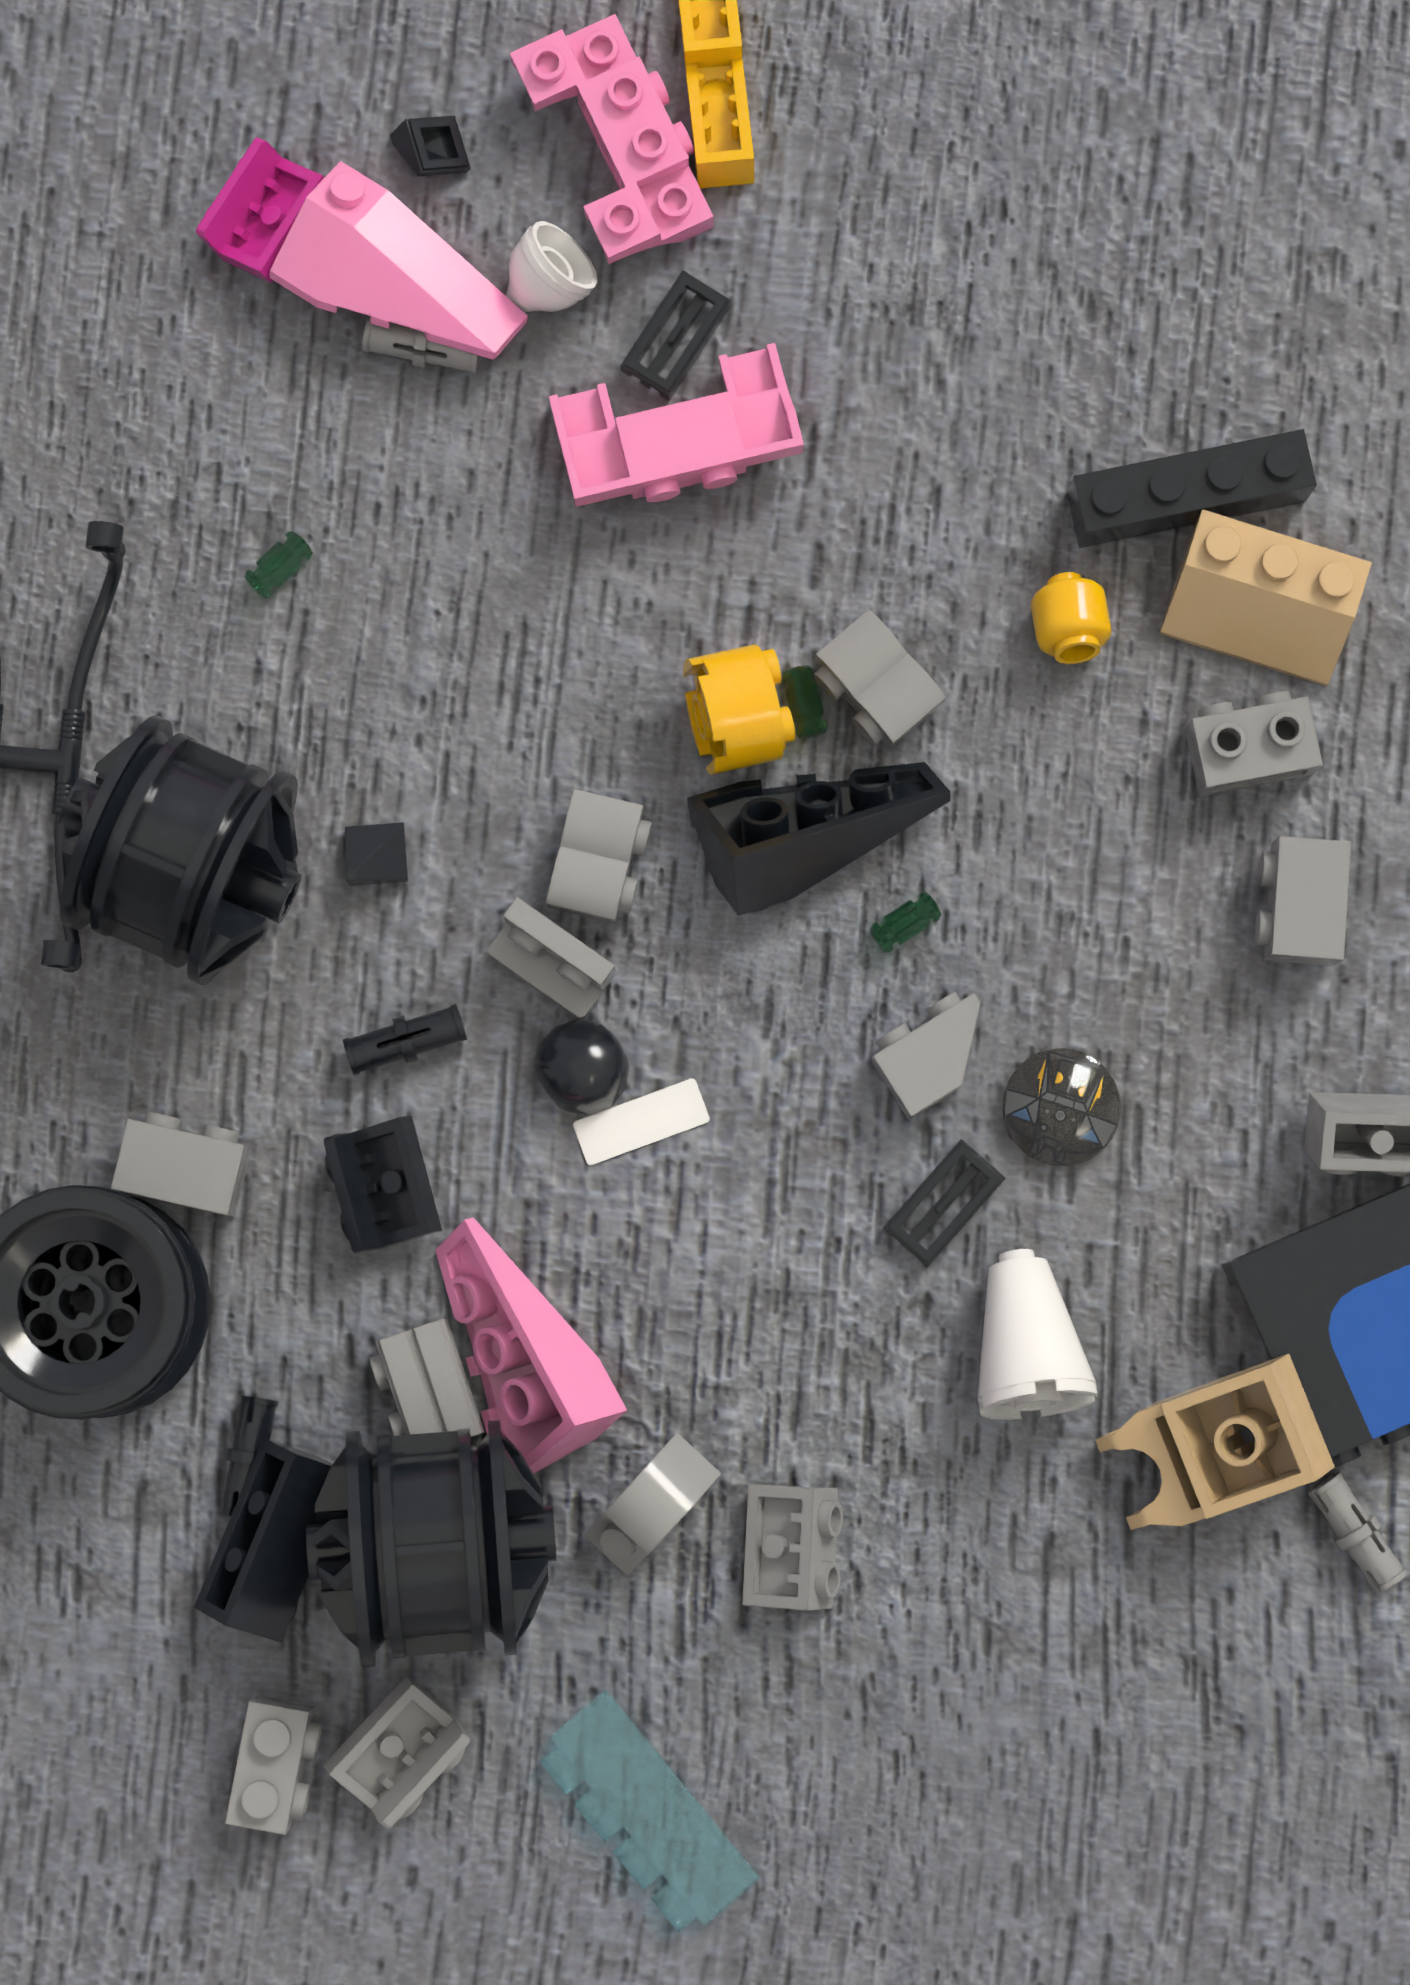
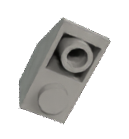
[871,992,980,1120]

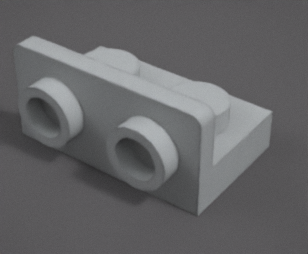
[488,897,616,1019]
[742,1484,843,1611]

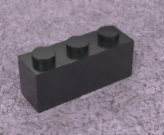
[194,1438,333,1643]

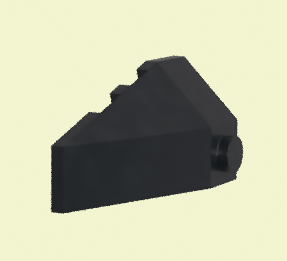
[687,762,951,916]

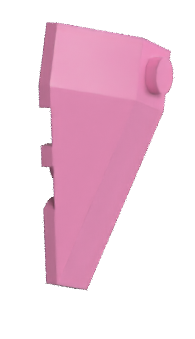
[270,161,528,360]
[435,1218,627,1473]

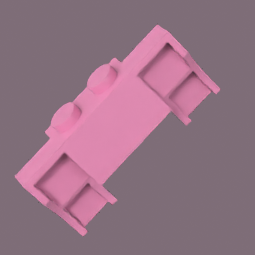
[510,14,714,264]
[549,343,804,507]

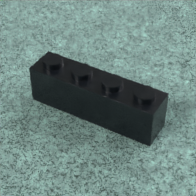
[1067,429,1317,548]

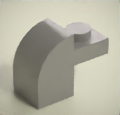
[584,1433,721,1576]

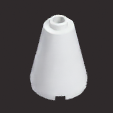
[977,1249,1098,1420]

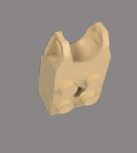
[1095,1353,1335,1530]

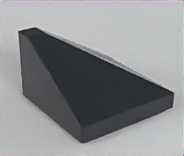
[390,115,471,176]
[345,822,408,886]

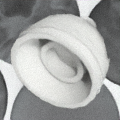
[505,221,597,313]

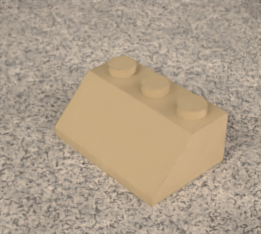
[1159,509,1372,687]

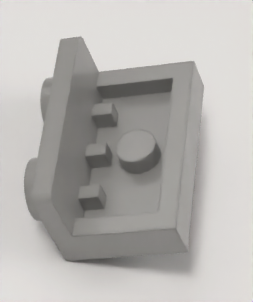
[324,1675,470,1830]

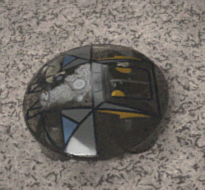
[1002,1048,1121,1166]

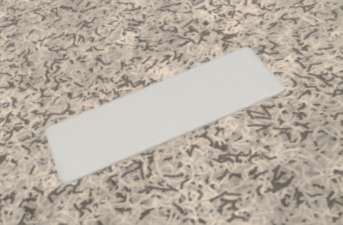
[573,1079,710,1165]

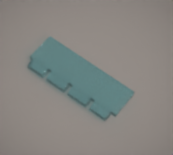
[539,1689,760,1932]

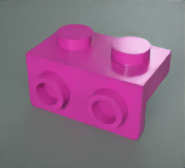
[196,137,325,283]

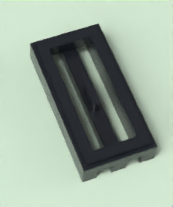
[620,270,731,401]
[882,1139,1006,1268]

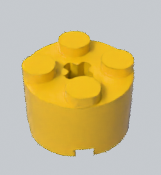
[683,644,795,775]

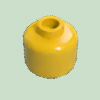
[1030,572,1112,664]

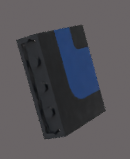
[1221,1183,1410,1467]

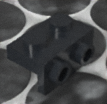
[323,1116,442,1253]

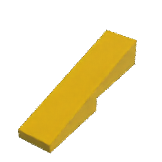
[678,0,755,189]

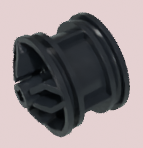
[58,715,301,986]
[306,1420,557,1668]

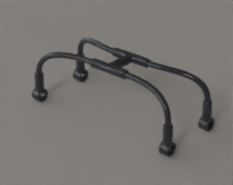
[0,521,126,973]

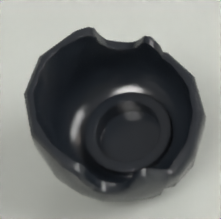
[535,1019,629,1115]

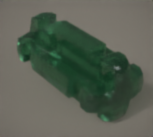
[244,531,313,598]
[782,665,827,739]
[870,892,941,953]

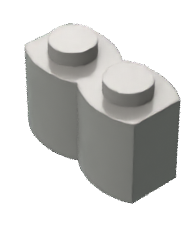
[813,609,946,750]
[546,789,652,924]

